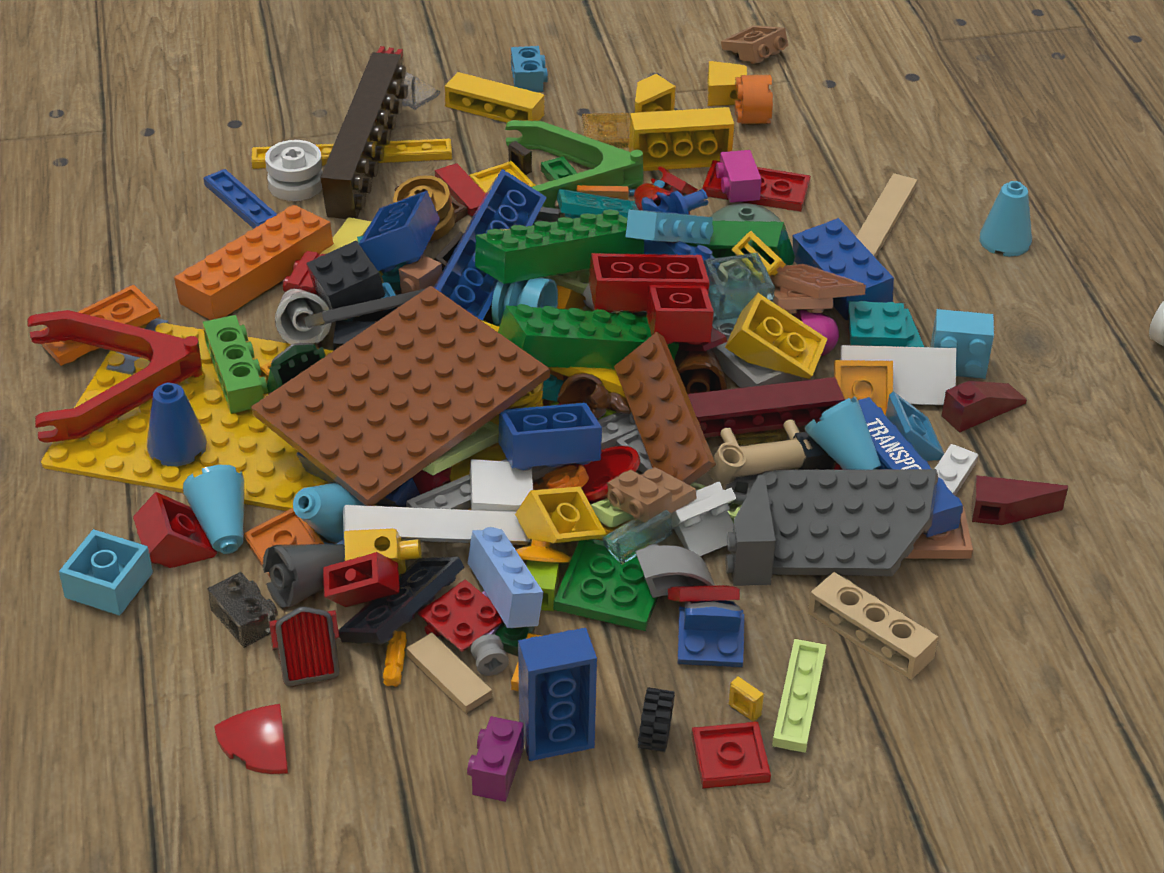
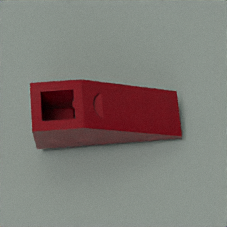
[972,475,1068,525]

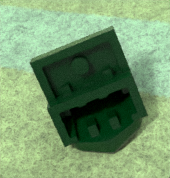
[267,343,326,395]

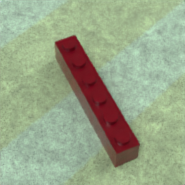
[687,377,845,438]

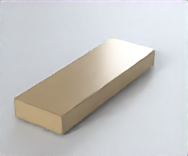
[406,633,492,714]

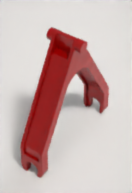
[27,310,203,443]

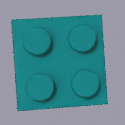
[847,301,908,347]

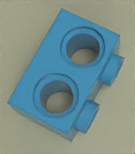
[511,46,548,92]

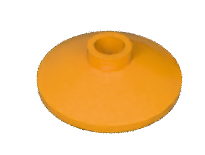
[515,539,571,562]

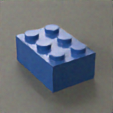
[498,403,602,470]

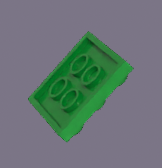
[553,539,658,631]

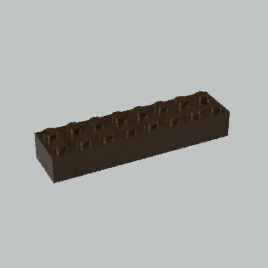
[320,52,408,219]

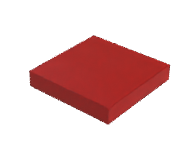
[691,722,771,789]

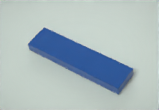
[203,169,277,229]

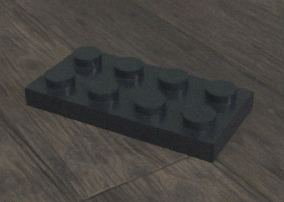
[338,557,465,644]

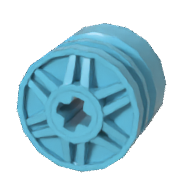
[492,277,558,327]

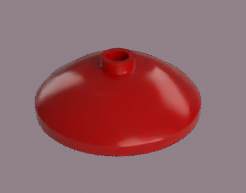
[574,446,640,504]

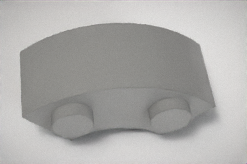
[635,544,715,598]

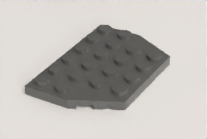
[756,469,938,576]

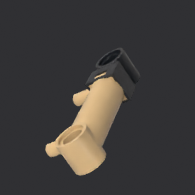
[708,420,836,484]

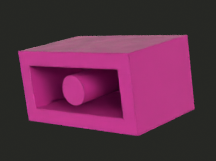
[716,150,761,203]

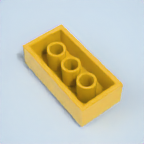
[629,107,734,171]

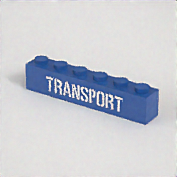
[858,397,963,537]

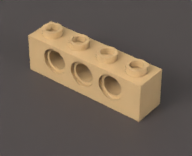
[808,572,938,680]

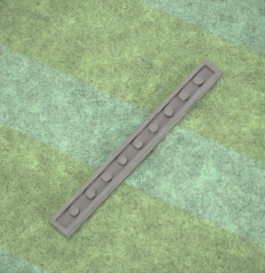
[406,407,638,510]

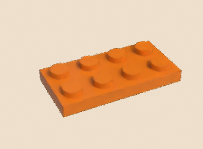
[40,284,160,366]

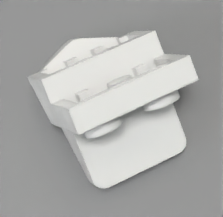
[664,481,736,556]

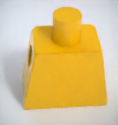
[708,61,747,106]
[344,528,421,574]

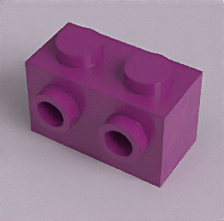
[467,716,524,802]

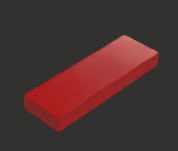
[435,163,486,216]

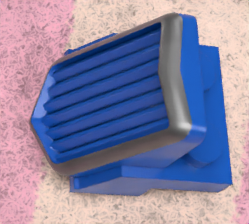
[677,600,744,667]

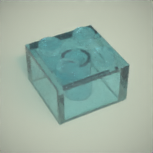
[704,253,775,320]

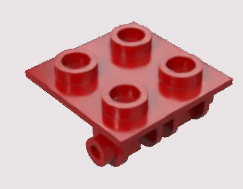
[418,579,503,652]

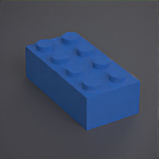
[359,191,440,273]
[792,218,894,320]
[518,628,597,761]

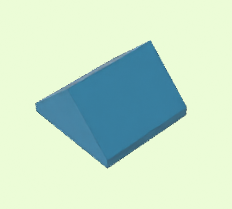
[886,391,944,461]

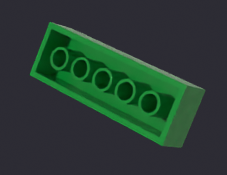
[475,210,644,284]
[498,304,680,370]

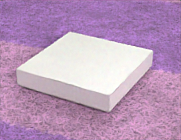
[470,459,533,512]

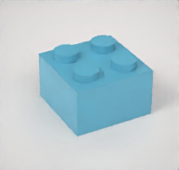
[930,309,994,379]
[59,529,153,616]

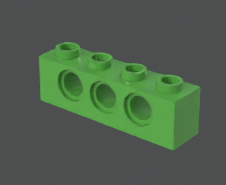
[203,315,268,414]

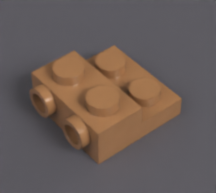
[721,25,788,64]
[607,467,697,526]

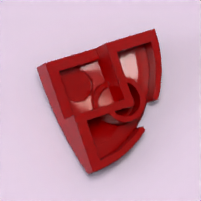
[214,704,288,774]

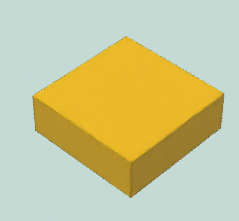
[729,676,764,722]

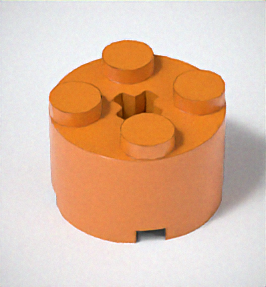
[735,75,773,124]

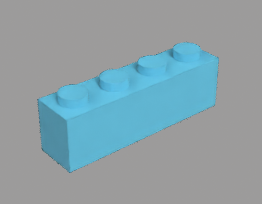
[626,209,713,244]

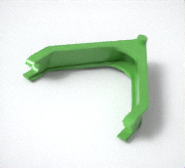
[505,120,644,209]

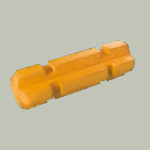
[383,630,407,687]

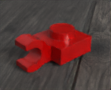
[651,166,698,195]

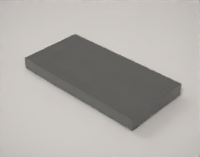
[304,289,425,328]

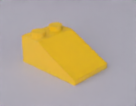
[725,293,827,379]

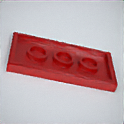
[702,160,811,212]

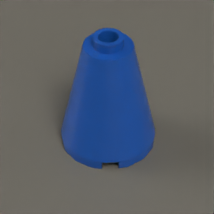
[147,383,207,466]

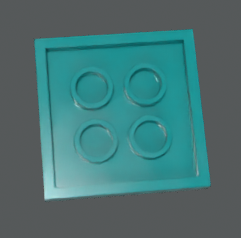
[557,189,638,219]

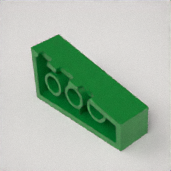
[686,220,795,275]

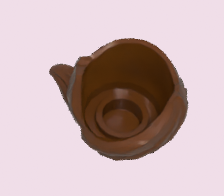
[557,373,631,420]

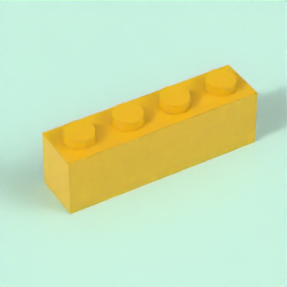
[445,72,544,123]

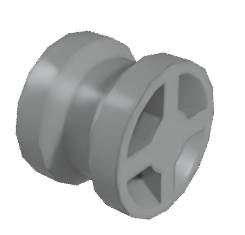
[471,634,509,676]

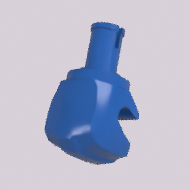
[642,189,709,215]

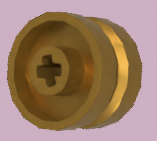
[393,176,456,242]

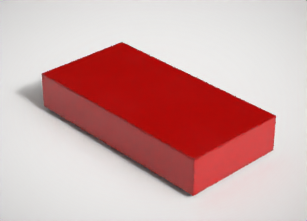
[668,585,740,602]

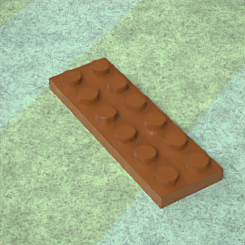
[614,332,716,485]

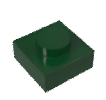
[494,622,535,656]

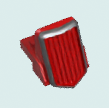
[269,607,339,686]

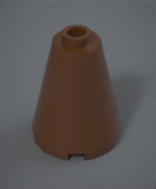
[677,349,727,394]

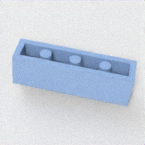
[468,527,544,628]

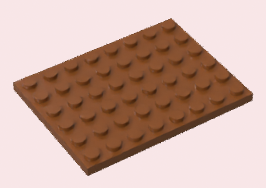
[251,286,550,506]

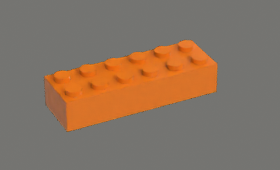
[174,205,334,320]

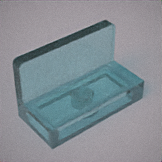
[603,510,672,565]

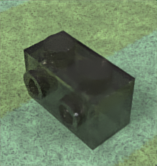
[207,572,278,648]

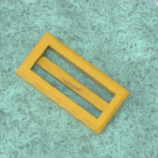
[731,231,786,284]

